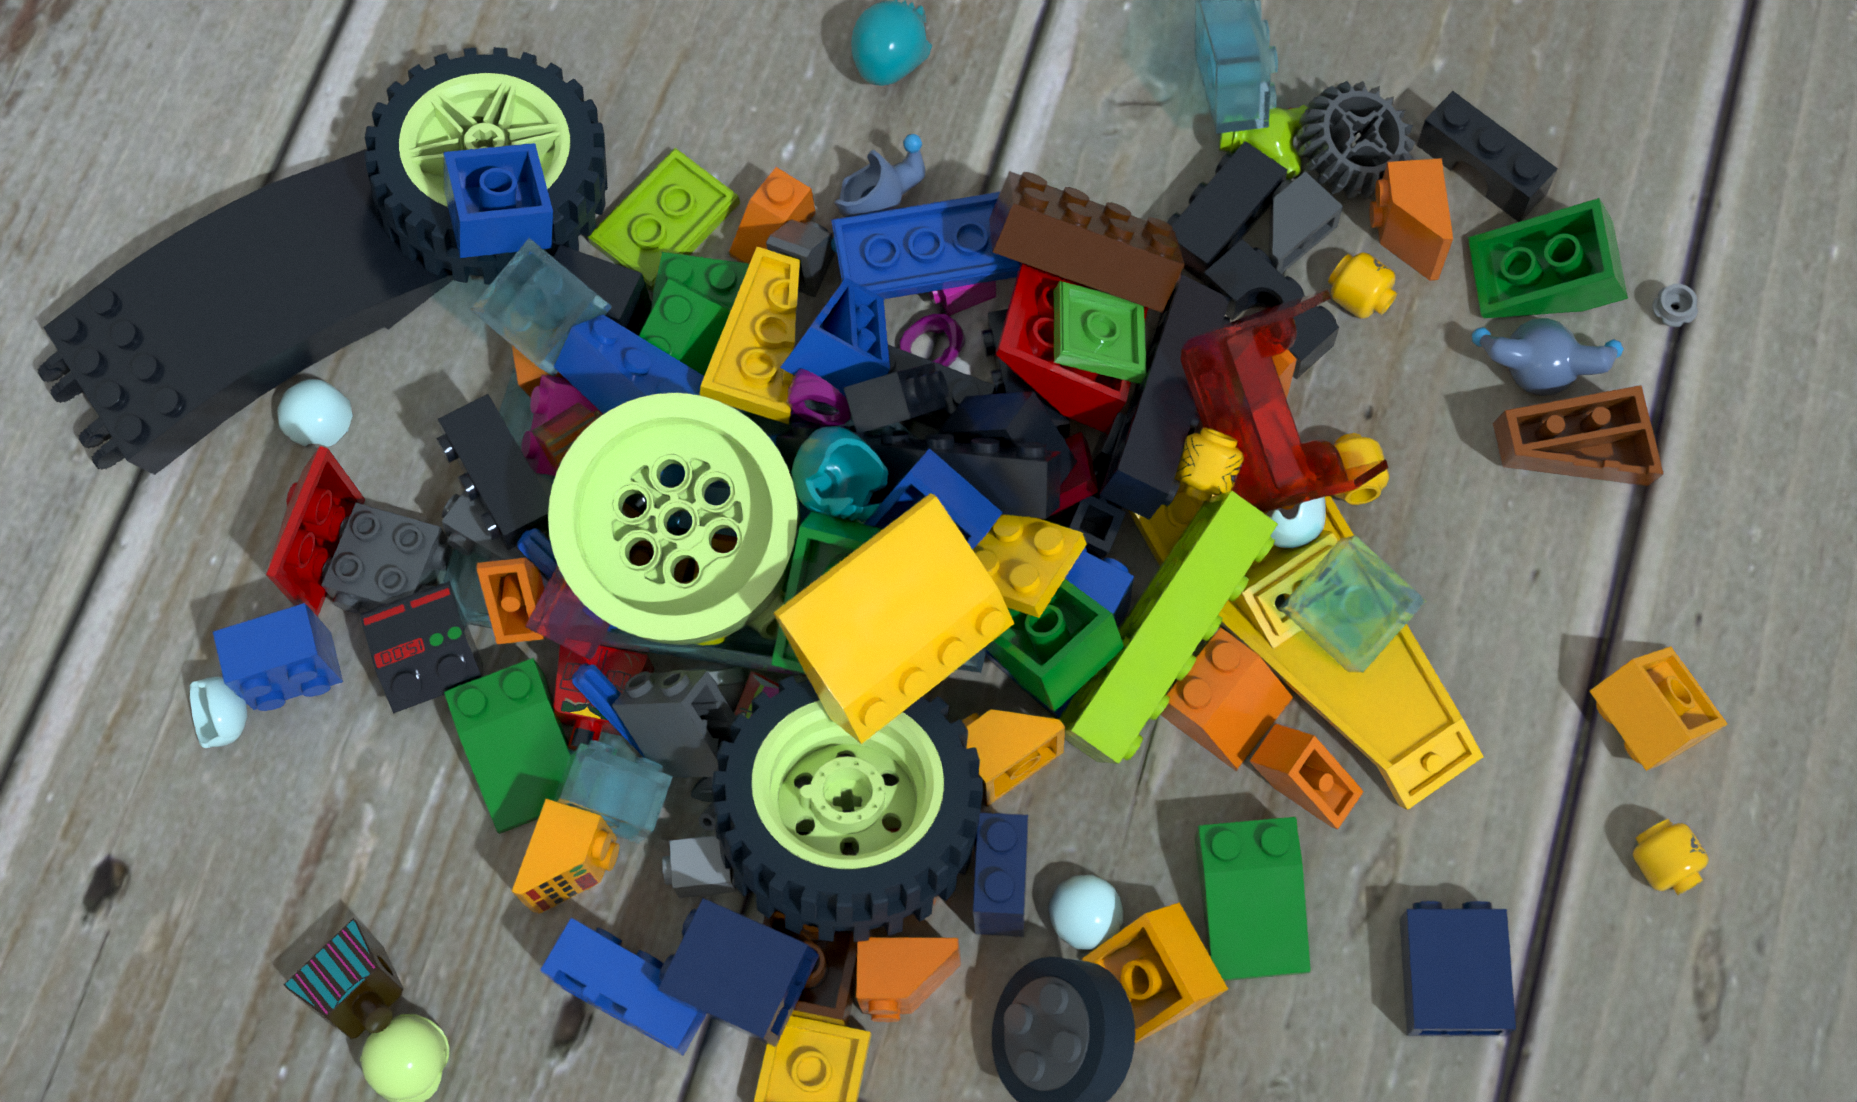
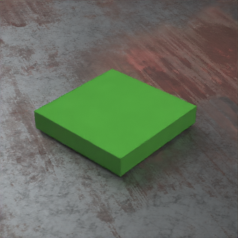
[1054,281,1146,384]

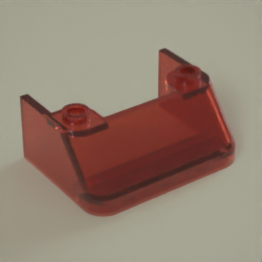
[1181,290,1389,512]

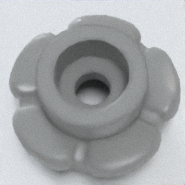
[1652,284,1698,327]

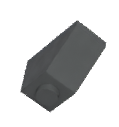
[1268,171,1343,274]
[766,219,835,297]

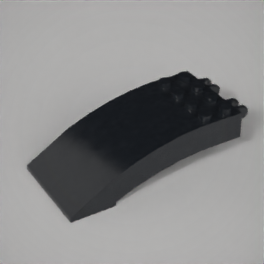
[37,149,454,475]

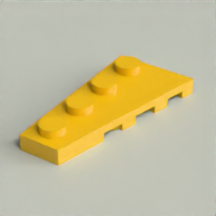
[699,247,800,424]

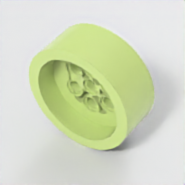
[548,393,801,645]

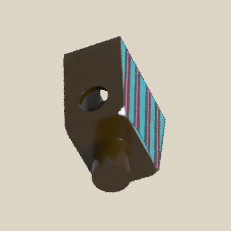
[283,918,404,1039]

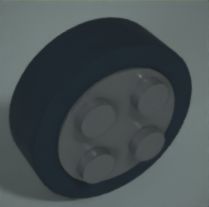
[992,956,1135,1102]

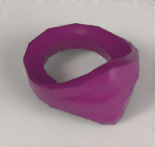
[900,314,965,367]
[787,369,852,426]

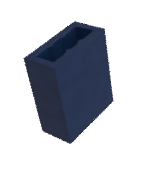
[973,813,1028,937]
[658,898,819,1048]
[1400,901,1516,1037]

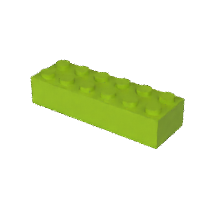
[1059,491,1278,764]

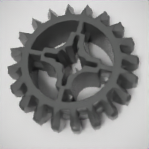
[1295,81,1415,199]

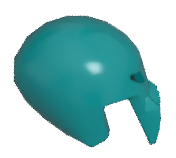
[851,0,932,86]
[791,426,888,522]

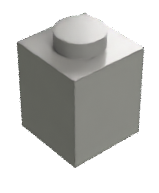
[662,836,736,898]

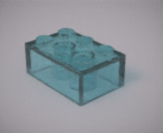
[1195,0,1278,134]

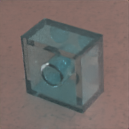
[470,238,612,377]
[1279,535,1426,673]
[553,740,673,844]

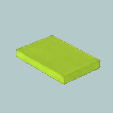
[587,148,740,293]

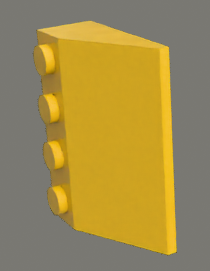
[773,493,1014,744]

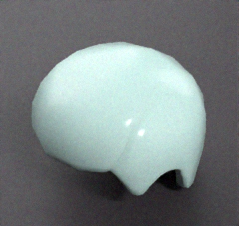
[277,379,353,447]
[1265,492,1326,548]
[190,677,248,748]
[1048,875,1124,949]

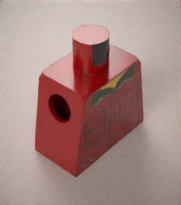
[554,638,655,755]

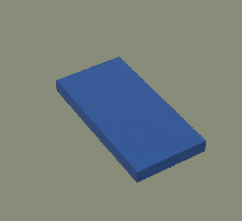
[831,192,1021,299]

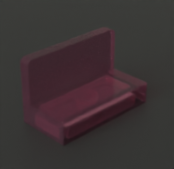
[525,565,610,659]

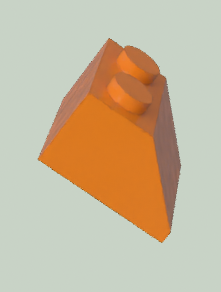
[1369,158,1453,281]
[1161,627,1293,771]
[856,938,961,1022]

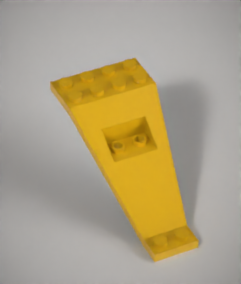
[1128,397,1484,810]

